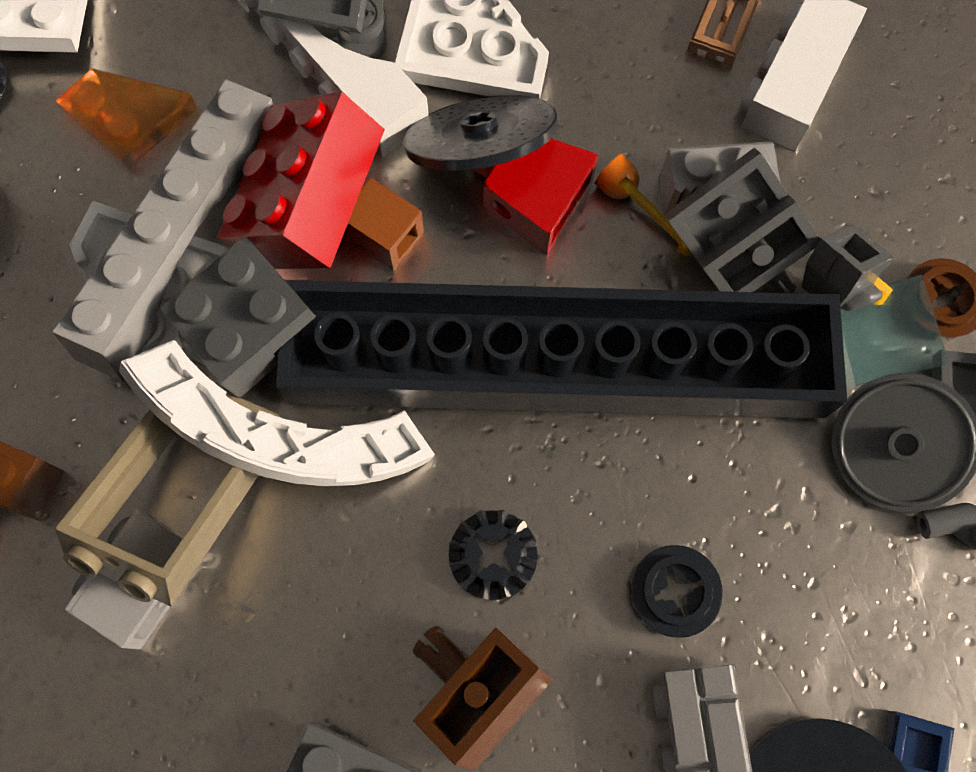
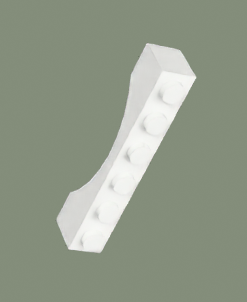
[238,0,428,157]

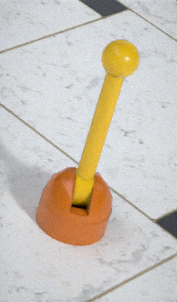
[594,153,693,256]

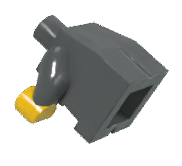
[801,224,895,311]

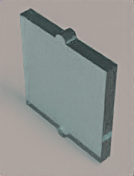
[841,275,949,387]

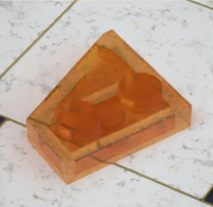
[55,68,198,170]

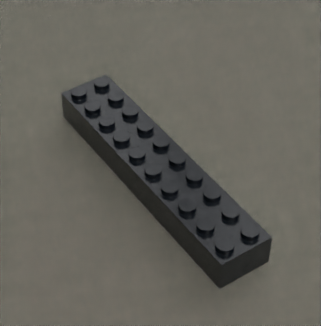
[276,280,848,418]

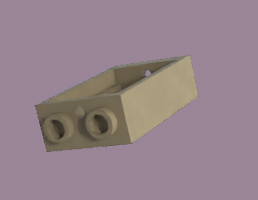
[55,392,278,607]

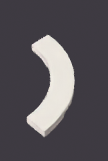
[119,340,435,486]

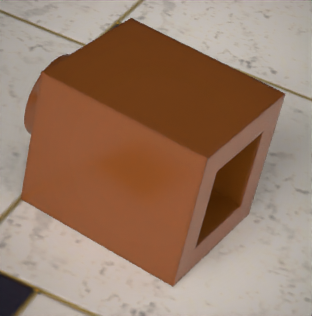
[344,178,424,271]

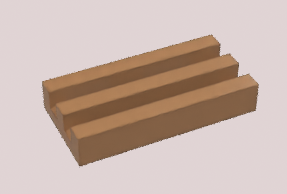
[687,0,759,67]

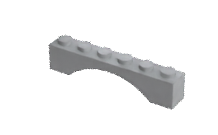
[52,80,273,381]

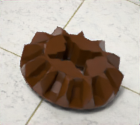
[900,258,976,341]

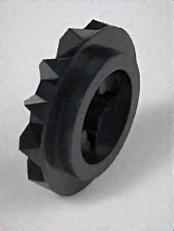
[449,510,538,600]
[630,545,723,638]

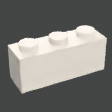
[741,0,867,152]

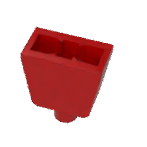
[471,138,599,255]

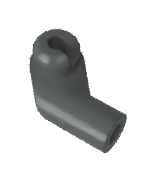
[916,502,976,550]

